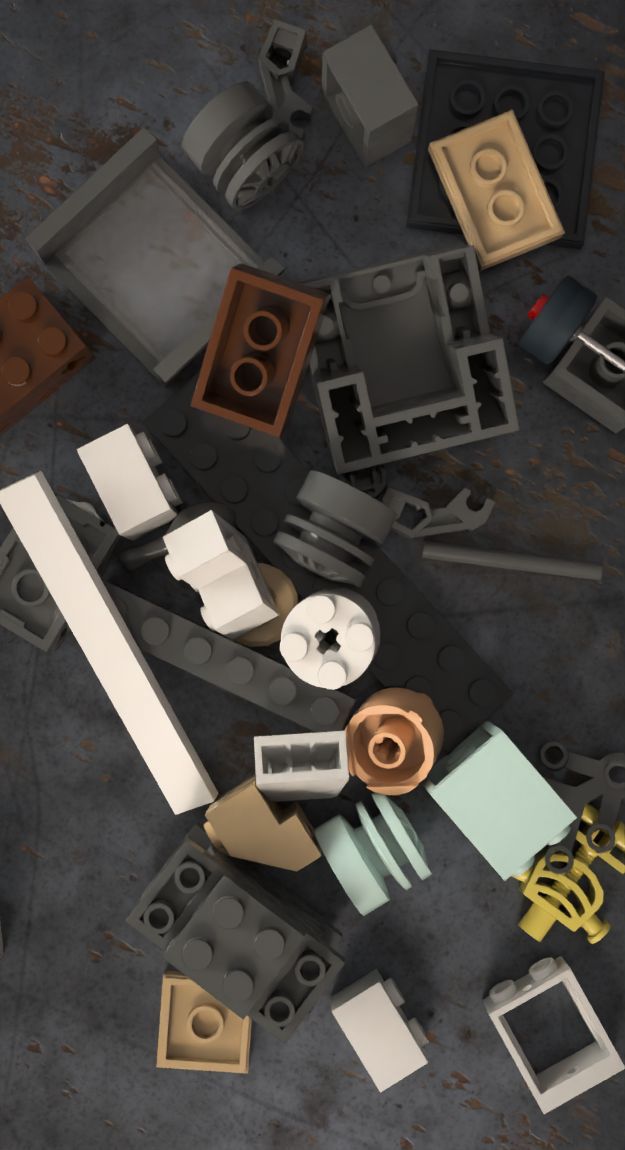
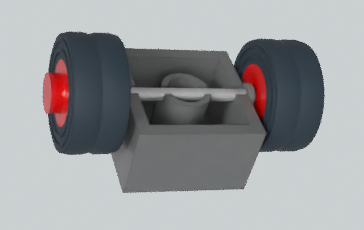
[519,275,625,433]

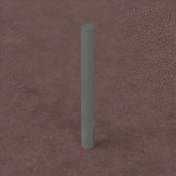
[421,540,603,581]

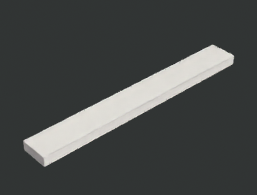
[0,471,218,815]

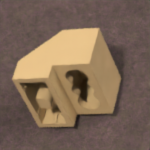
[203,774,322,872]

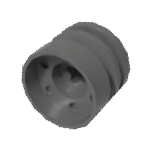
[181,81,304,211]
[273,470,398,588]

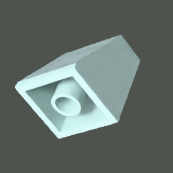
[421,720,577,881]

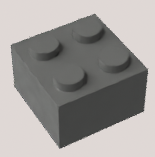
[322,24,420,168]

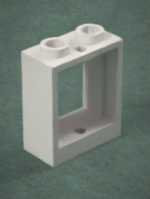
[482,956,625,1114]

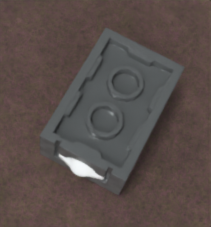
[0,490,126,652]

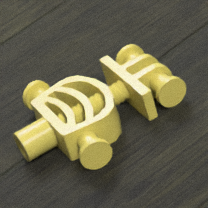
[511,803,625,944]

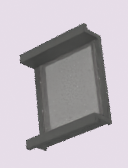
[24,127,285,388]

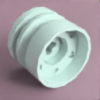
[314,792,432,916]

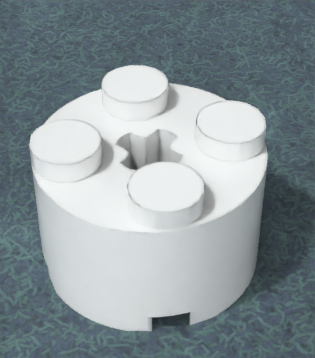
[280,588,380,690]

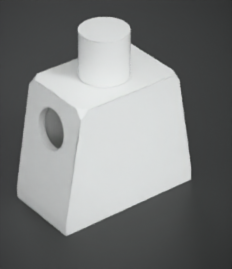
[254,731,349,802]

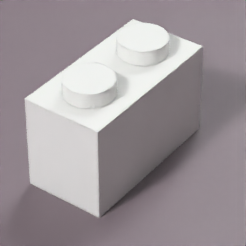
[331,969,429,1093]

